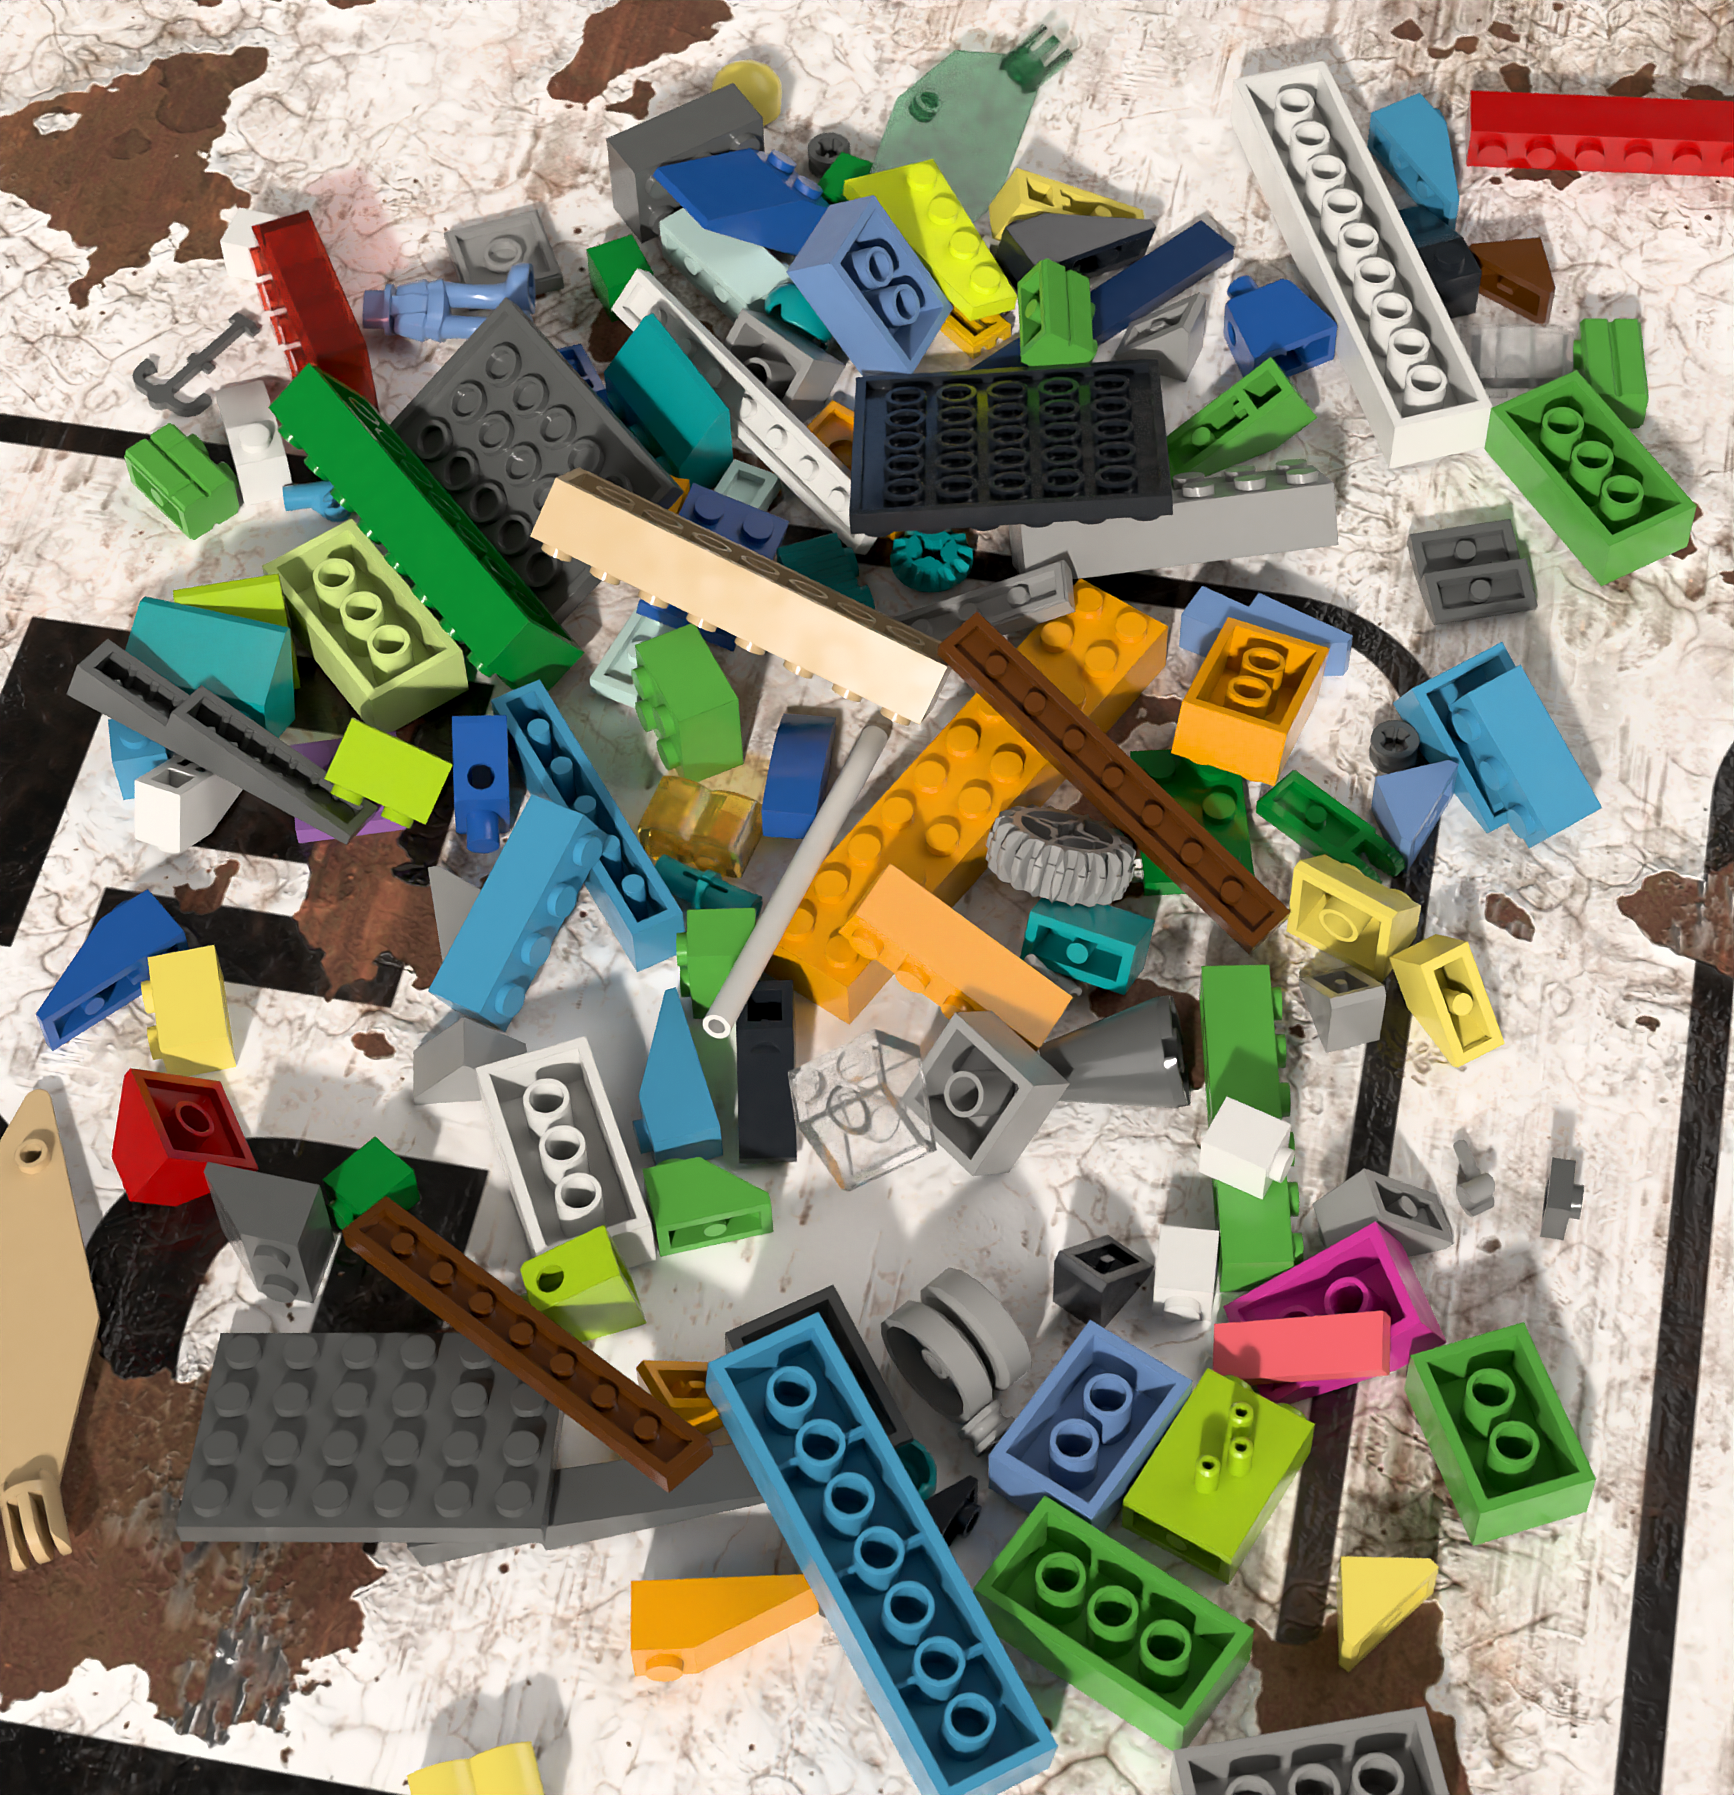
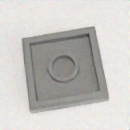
[444,210,564,312]

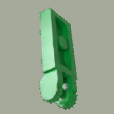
[1256,770,1405,884]

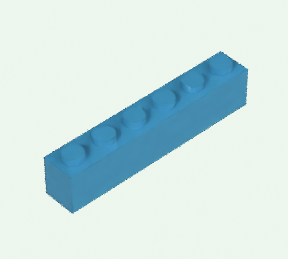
[491,679,685,972]

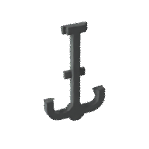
[133,312,260,417]

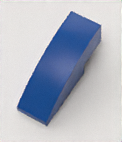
[761,713,837,839]

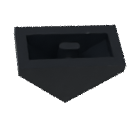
[1053,1235,1155,1328]

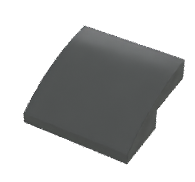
[1406,519,1538,625]

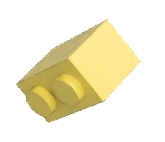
[141,945,236,1076]

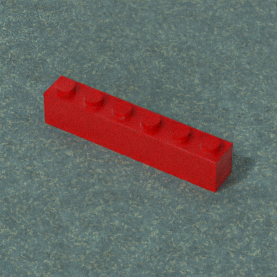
[1465,90,1734,178]

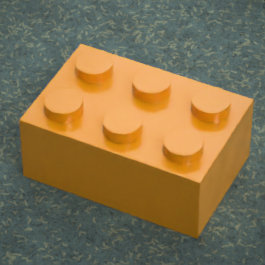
[1171,617,1330,786]

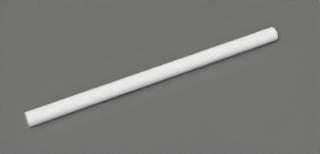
[703,726,888,1038]

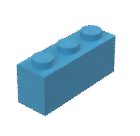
[1448,664,1602,848]

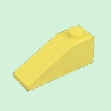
[989,168,1144,241]

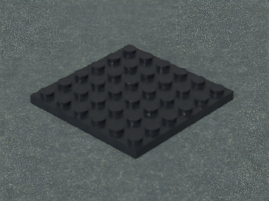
[849,358,1173,538]

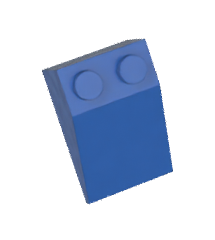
[652,148,830,256]

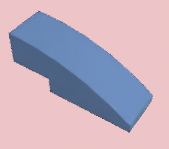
[1179,586,1353,676]

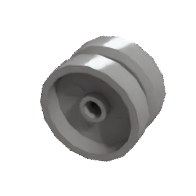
[881,1267,1032,1425]

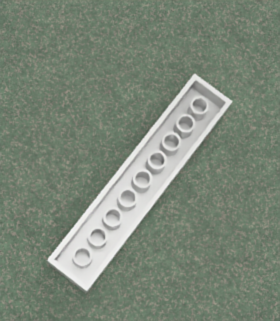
[1230,60,1493,469]

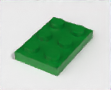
[1130,749,1255,896]

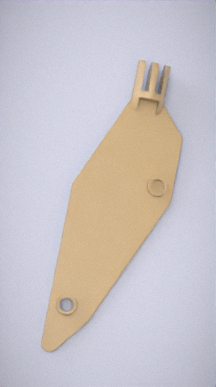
[0,1089,101,1572]

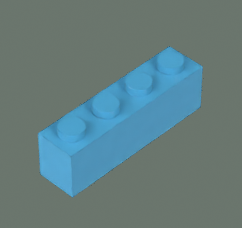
[428,794,608,1032]

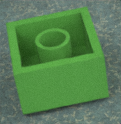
[631,623,744,787]

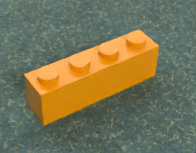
[838,863,1073,1051]

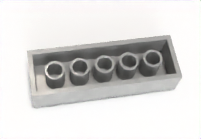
[1008,459,1339,579]

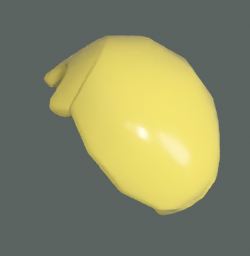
[711,59,782,126]

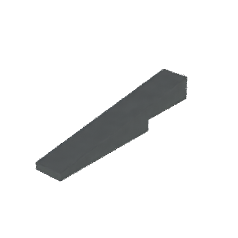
[67,639,379,845]
[407,1444,765,1567]

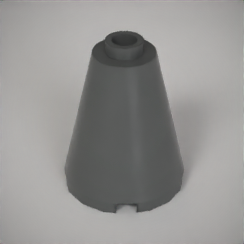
[1039,995,1191,1109]

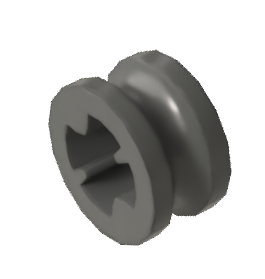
[808,133,850,179]
[1369,720,1419,774]

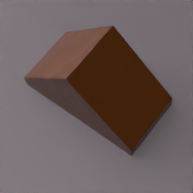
[1469,237,1556,328]

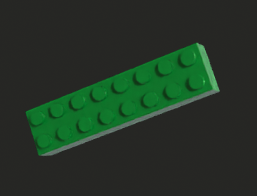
[268,363,585,692]

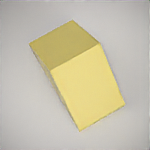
[1336,1556,1439,1672]

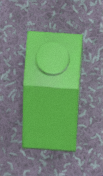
[642,1157,774,1257]

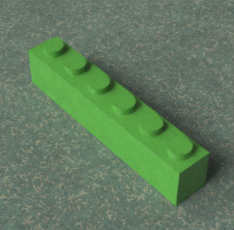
[1199,965,1304,1292]

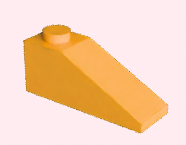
[631,1574,819,1682]

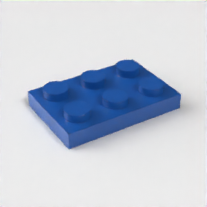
[636,483,790,652]

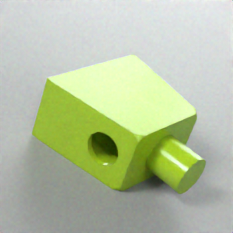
[519,1225,647,1343]

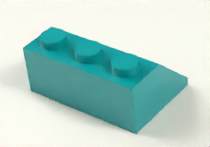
[604,313,733,489]
[125,596,295,738]

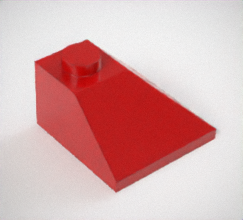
[111,1068,259,1207]

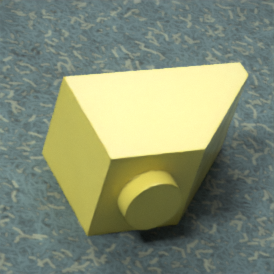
[1389,934,1505,1068]

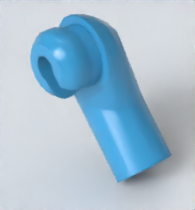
[282,480,352,522]

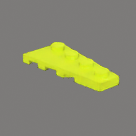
[843,159,1017,321]

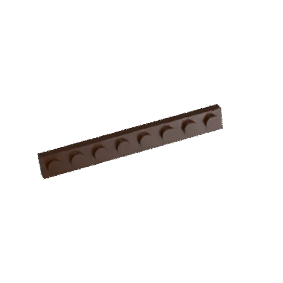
[937,612,1291,955]
[342,1196,714,1493]

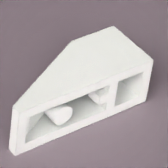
[215,380,293,506]
[134,754,243,854]

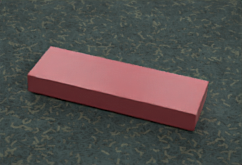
[1212,1311,1391,1385]

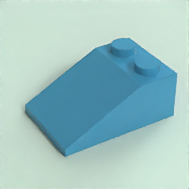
[1393,642,1516,834]

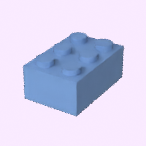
[786,195,953,377]
[988,1320,1193,1533]

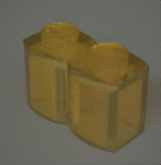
[637,776,763,878]

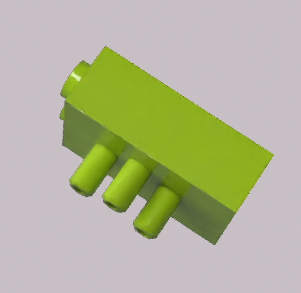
[1122,1368,1315,1585]

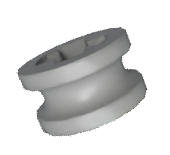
[957,1399,1015,1458]

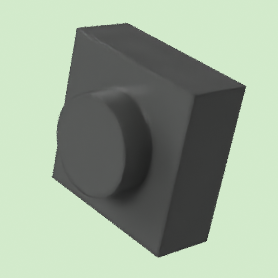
[1540,1157,1584,1240]

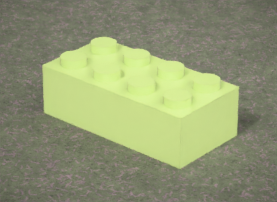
[262,518,469,732]

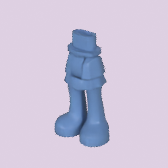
[362,263,536,343]

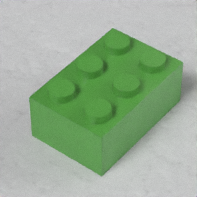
[1404,1322,1596,1546]

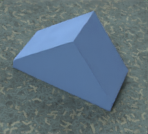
[1371,760,1459,874]

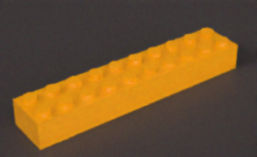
[763,578,1168,1025]

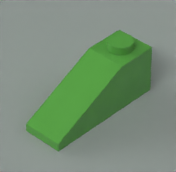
[1166,357,1317,483]

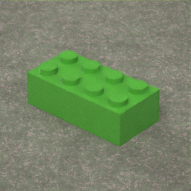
[1484,370,1697,586]
[973,1495,1254,1752]

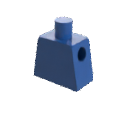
[1223,275,1338,378]
[452,715,510,854]

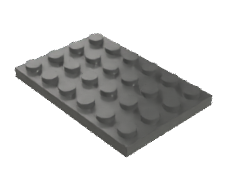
[390,297,684,624]
[176,1332,571,1543]

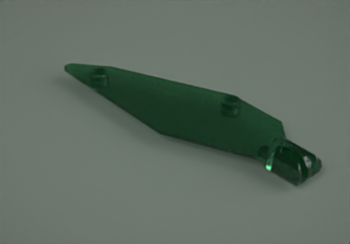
[868,24,1073,223]

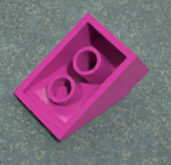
[1223,1221,1447,1404]

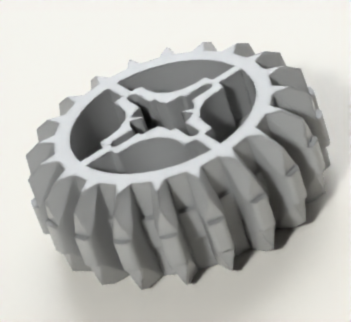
[986,804,1136,907]

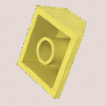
[1286,854,1421,982]

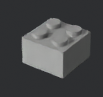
[896,1011,1070,1176]

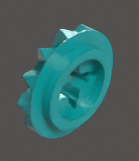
[890,528,973,593]

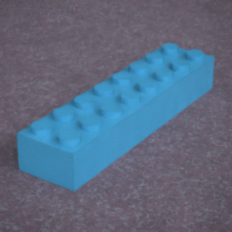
[705,1312,1058,1795]

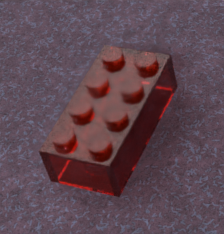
[248,210,380,413]

